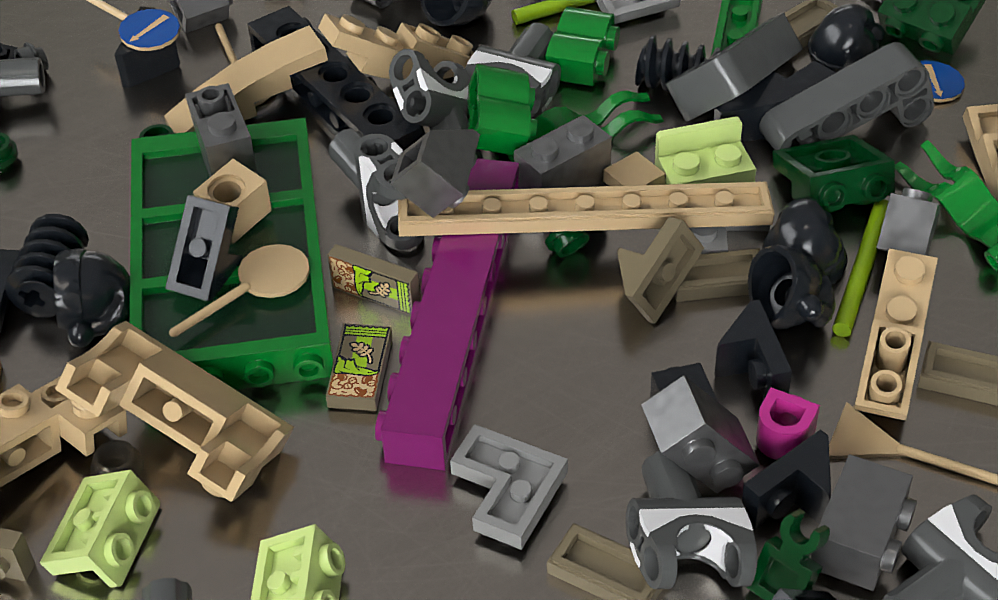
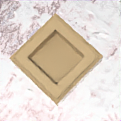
[603,151,666,186]

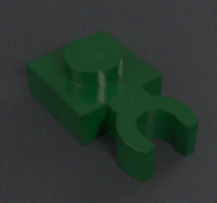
[746,509,830,600]

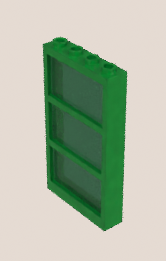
[129,118,334,390]

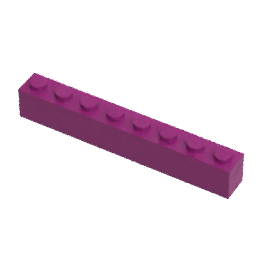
[375,158,520,471]

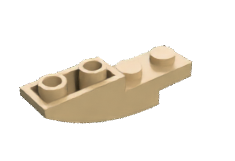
[318,13,474,79]
[854,248,938,421]

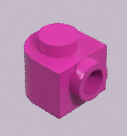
[756,387,820,460]

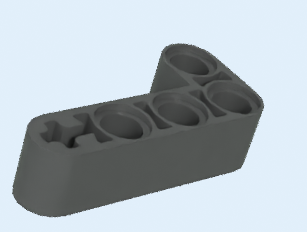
[665,12,803,121]
[759,42,934,150]

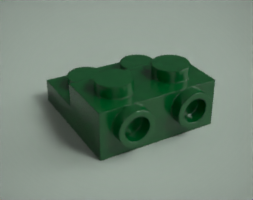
[877,0,986,55]
[773,135,895,213]

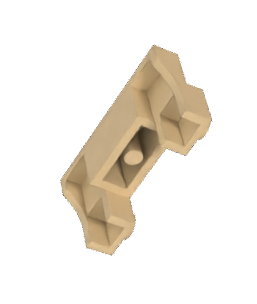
[55,321,294,502]
[0,376,128,487]

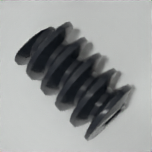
[635,35,721,92]
[5,214,89,318]

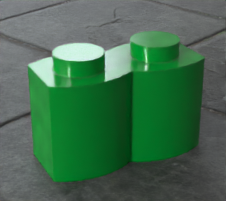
[545,7,620,86]
[467,64,537,156]

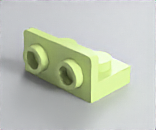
[655,116,756,185]
[39,470,160,588]
[251,524,346,600]

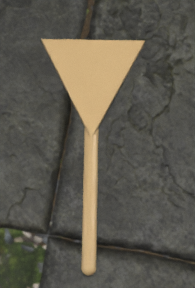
[829,402,998,485]

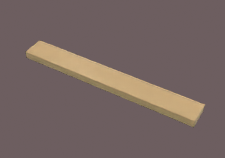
[398,182,775,237]

